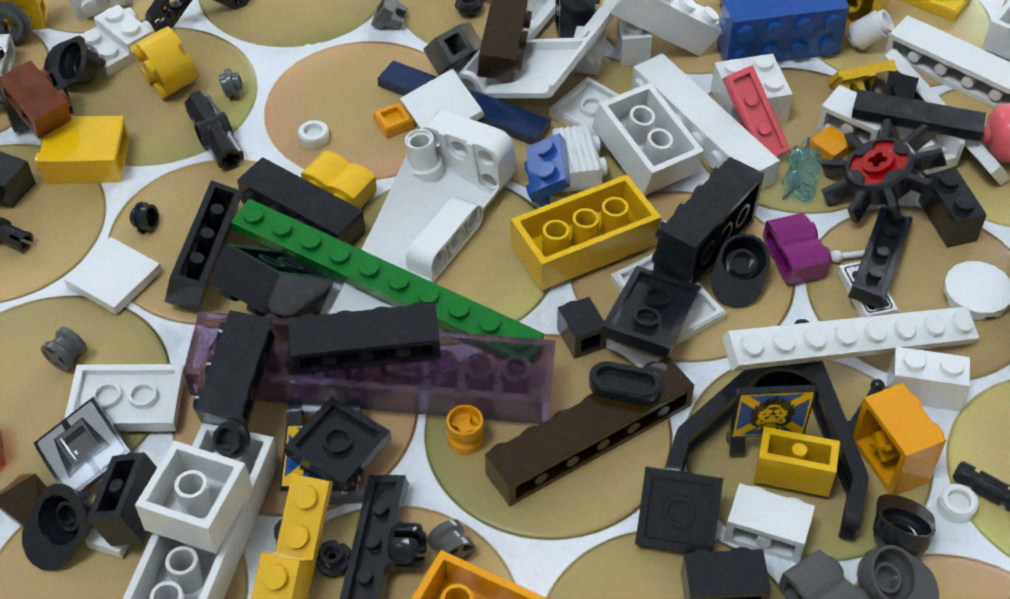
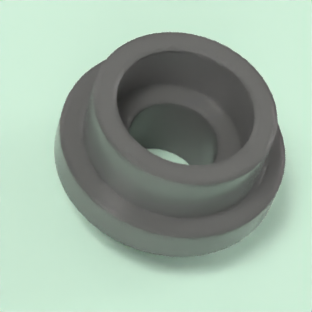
[218,68,244,98]

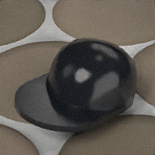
[710,233,770,307]
[873,494,936,557]

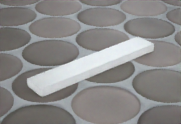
[885,48,1009,186]

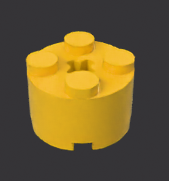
[130,26,199,99]

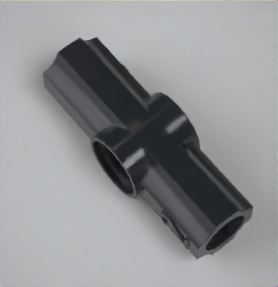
[184,90,244,171]

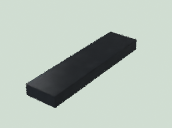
[851,90,986,141]
[848,207,913,309]

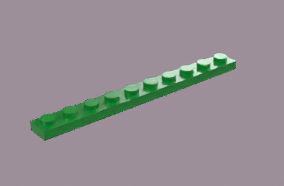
[231,199,544,367]

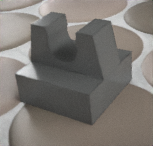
[371,0,408,30]

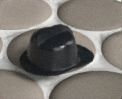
[44,35,106,86]
[22,483,93,570]

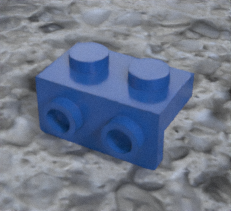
[524,133,571,207]

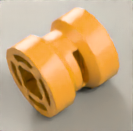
[446,404,484,456]

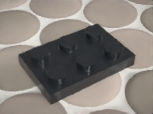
[600,266,702,359]

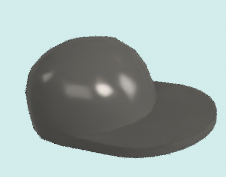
[857,545,939,599]

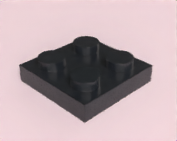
[284,396,391,492]
[635,466,723,553]

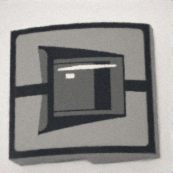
[33,397,134,492]

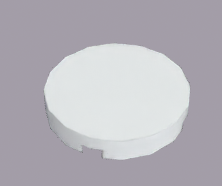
[942,261,1010,320]

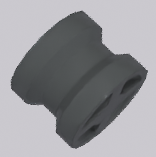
[41,327,88,371]
[427,519,476,561]

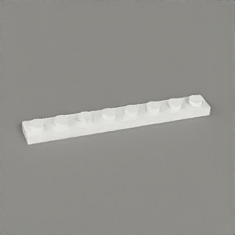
[722,306,979,371]

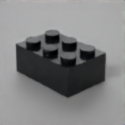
[209,243,335,318]

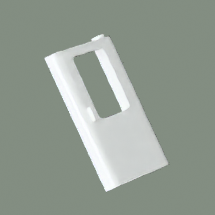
[458,0,615,98]

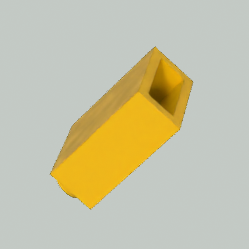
[35,115,130,184]

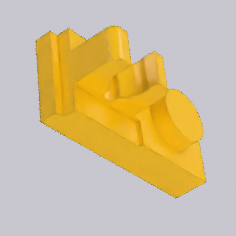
[827,60,897,92]

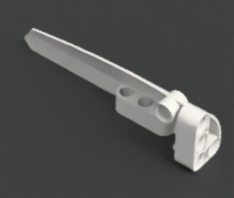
[291,110,517,416]

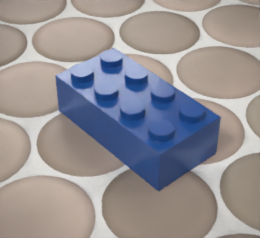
[717,0,850,62]

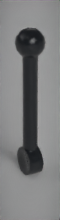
[847,379,885,435]

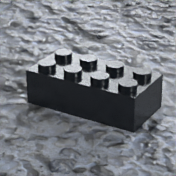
[651,157,765,284]

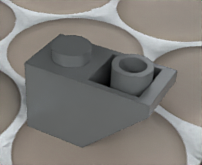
[423,22,482,75]

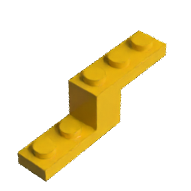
[251,474,333,599]

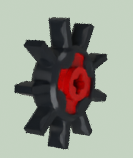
[820,119,947,223]

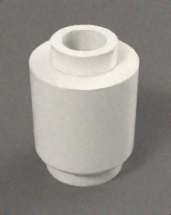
[847,9,894,50]

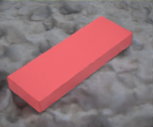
[722,65,791,158]

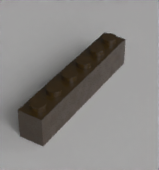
[485,357,694,507]

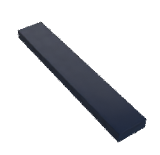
[377,60,551,145]

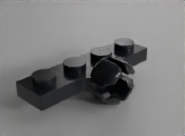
[340,475,427,599]

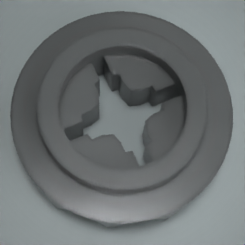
[0,0,33,46]

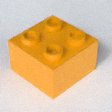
[853,383,946,495]

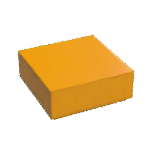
[372,102,414,139]
[809,125,850,160]

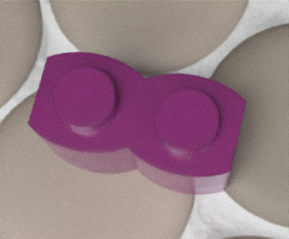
[762,213,832,286]

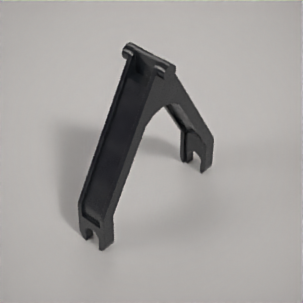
[666,319,869,541]

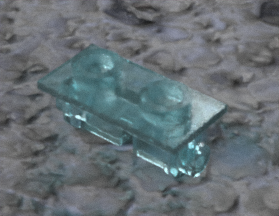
[782,137,822,202]

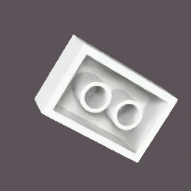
[592,82,704,196]

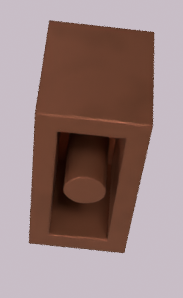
[0,60,71,139]

